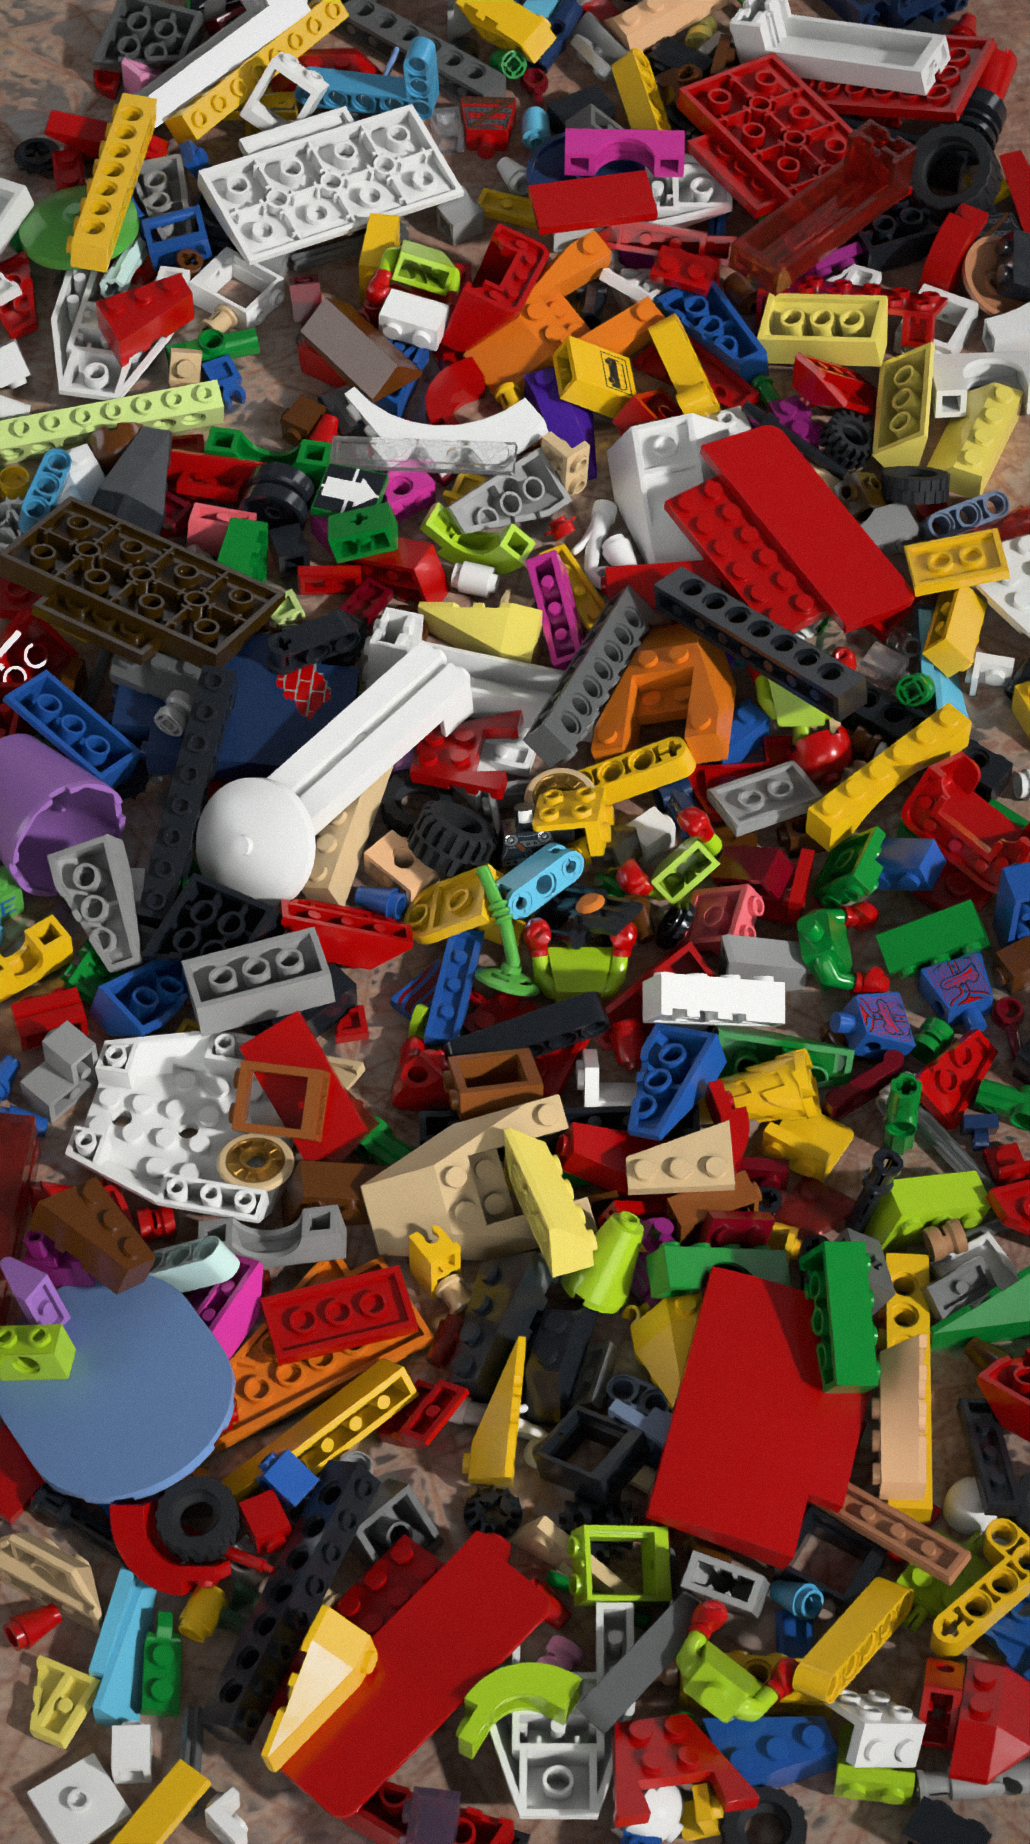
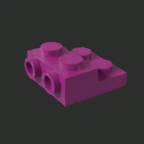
[746,395,822,458]

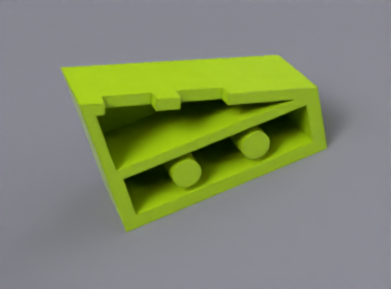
[865,1170,991,1253]

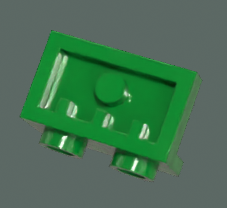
[60,938,126,1006]

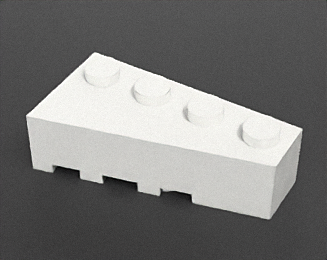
[643,972,785,1028]

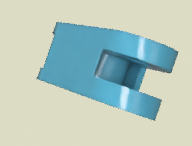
[495,843,584,920]

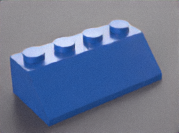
[3,670,141,789]

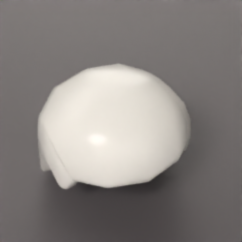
[942,1476,998,1535]

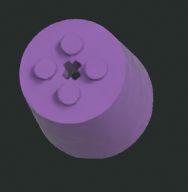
[0,734,126,897]

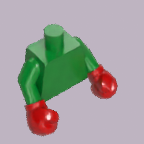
[796,901,890,996]

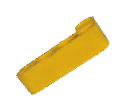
[648,313,722,417]
[578,736,696,835]
[930,1518,1030,1659]

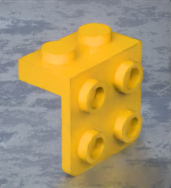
[532,786,615,857]
[761,1113,854,1185]

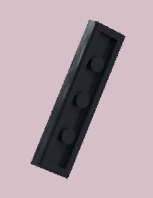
[956,1398,1023,1516]

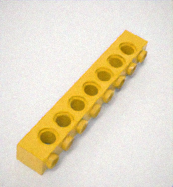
[164,0,350,145]
[66,93,157,273]
[877,1253,933,1524]

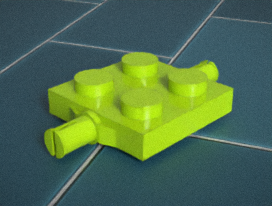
[896,1529,993,1632]

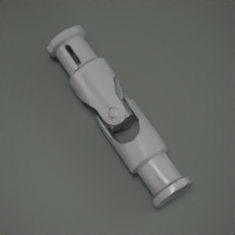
[914,1759,1030,1803]

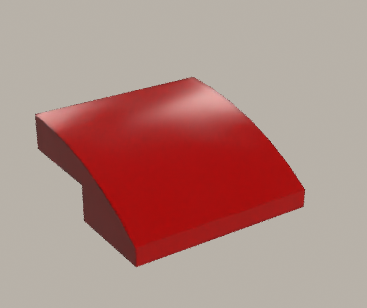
[376,1379,470,1449]

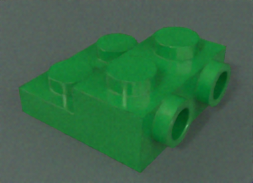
[811,826,886,909]

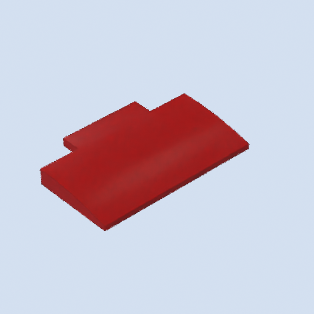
[677,53,913,245]
[645,1266,870,1570]

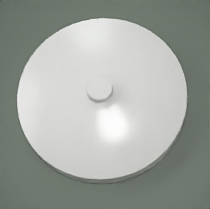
[196,777,316,909]

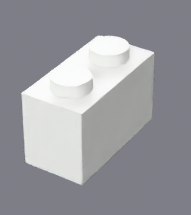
[379,288,449,351]

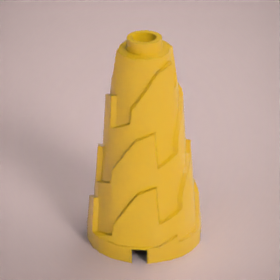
[697,1048,821,1124]

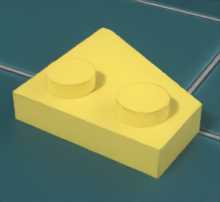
[30,1655,101,1750]

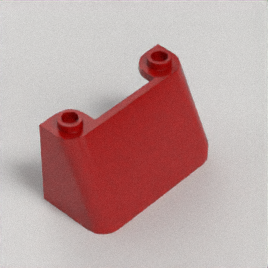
[441,223,549,352]
[901,751,1030,893]

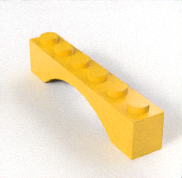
[805,702,972,852]

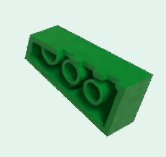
[217,517,268,583]
[799,1241,881,1393]

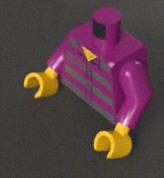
[622,1217,675,1326]

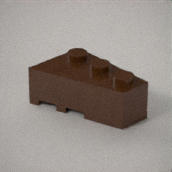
[280,1160,389,1227]
[27,1177,157,1295]

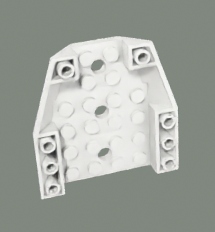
[65,1031,293,1223]

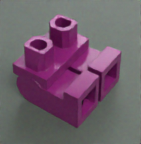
[22,1230,97,1287]

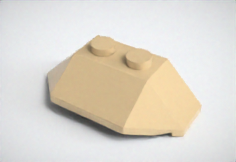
[0,1533,103,1635]

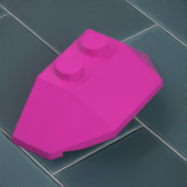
[186,1254,263,1360]

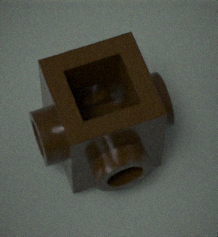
[833,470,887,521]

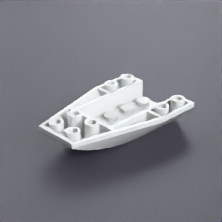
[607,413,730,585]

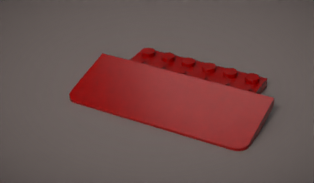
[664,425,915,634]
[260,1534,550,1819]

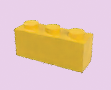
[922,587,987,678]

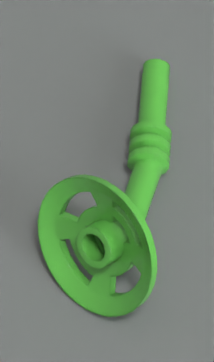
[474,865,541,997]

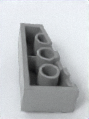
[133,153,196,264]

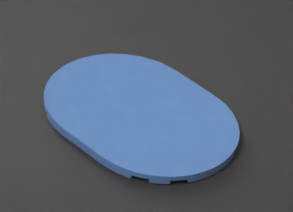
[0,1275,236,1504]

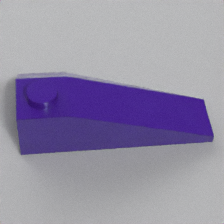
[524,367,597,481]

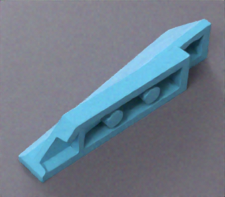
[914,606,969,719]
[89,1565,157,1727]

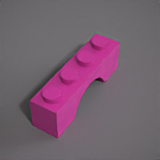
[564,128,685,178]

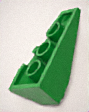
[930,1266,1030,1351]

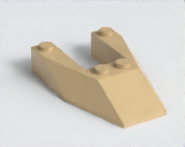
[360,1094,597,1261]

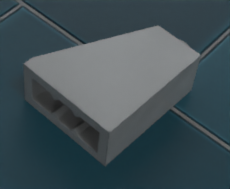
[718,934,811,992]
[681,1550,771,1620]

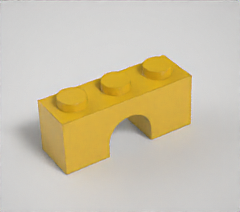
[0,914,74,1003]

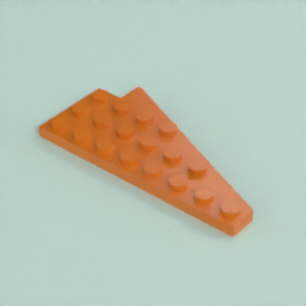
[206,1255,434,1459]

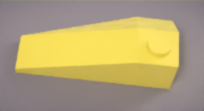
[418,602,542,665]

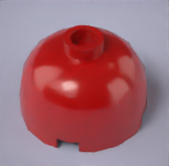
[786,727,853,787]

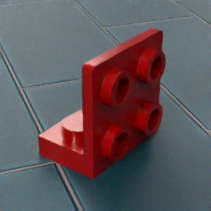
[757,848,815,926]

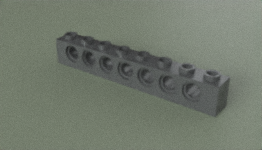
[307,0,506,102]
[523,585,655,768]

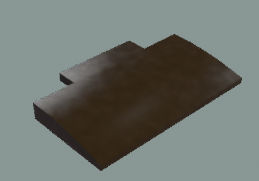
[0,496,286,669]

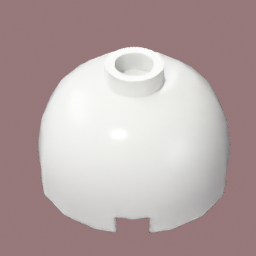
[610,1785,684,1844]

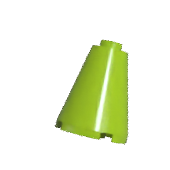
[560,1211,644,1314]

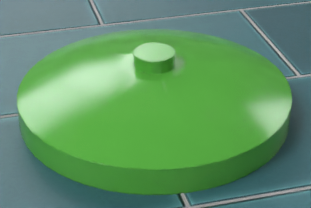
[19,185,139,270]

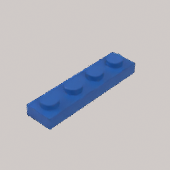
[424,930,484,1047]

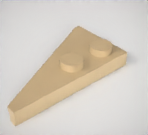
[509,1515,638,1609]

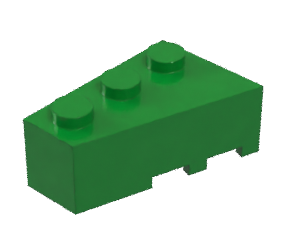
[875,899,992,980]

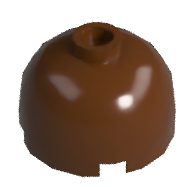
[87,422,144,475]

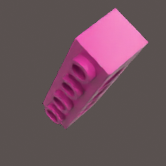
[310,459,436,556]
[526,550,585,671]

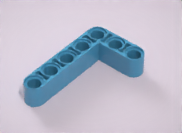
[294,36,439,120]
[18,448,72,534]

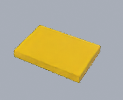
[904,528,1010,597]

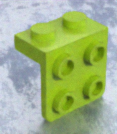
[834,1723,915,1806]

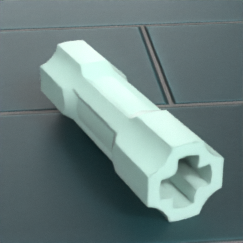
[99,237,148,298]

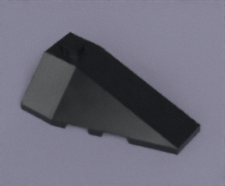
[91,426,173,535]

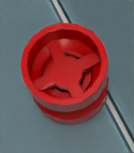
[136,1206,177,1243]

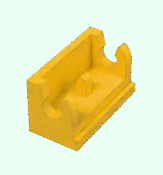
[409,1225,461,1300]

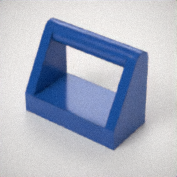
[141,205,213,272]

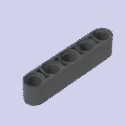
[576,1589,701,1735]

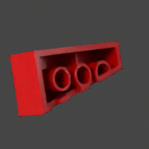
[342,1781,514,1844]

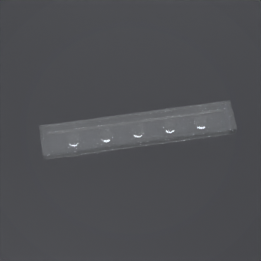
[329,436,518,476]

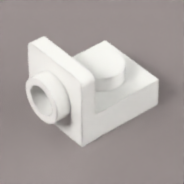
[965,652,1015,696]
[205,1787,248,1844]

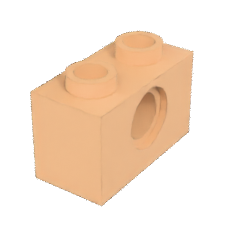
[364,830,439,907]

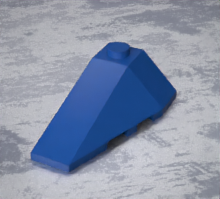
[89,960,190,1037]
[628,1023,727,1141]

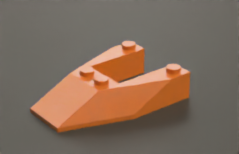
[463,230,665,397]
[591,624,736,764]

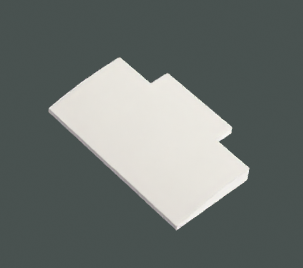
[197,104,464,266]

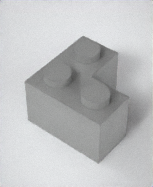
[20,1021,99,1124]

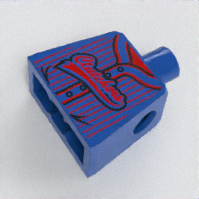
[917,952,993,1032]
[830,992,916,1062]

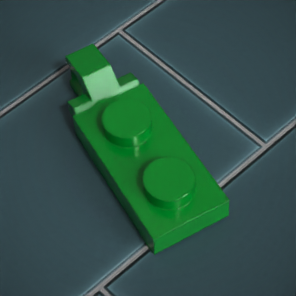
[140,1611,182,1718]

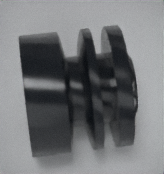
[939,87,1007,166]

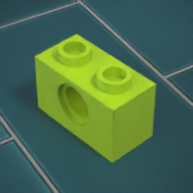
[0,1324,76,1381]

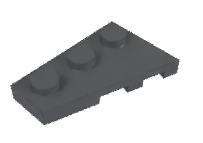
[110,652,202,703]

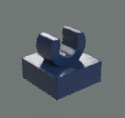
[959,1114,999,1151]

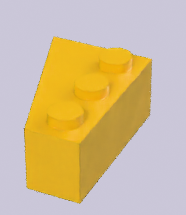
[455,0,556,64]

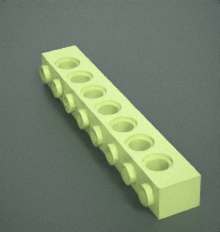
[0,380,224,466]

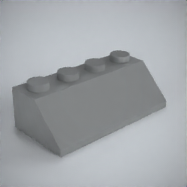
[181,927,336,1037]

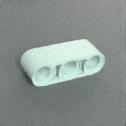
[148,1235,240,1293]

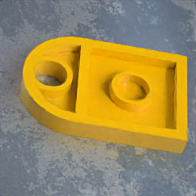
[404,863,496,945]

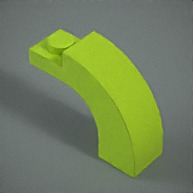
[419,502,536,575]
[456,1662,583,1760]

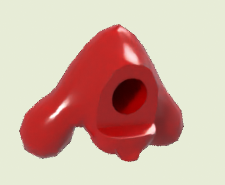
[391,1036,473,1111]

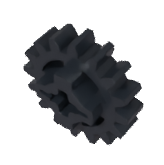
[559,1492,638,1565]

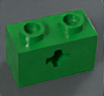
[328,502,398,564]

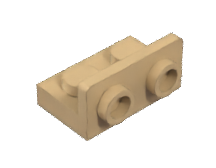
[541,431,590,497]

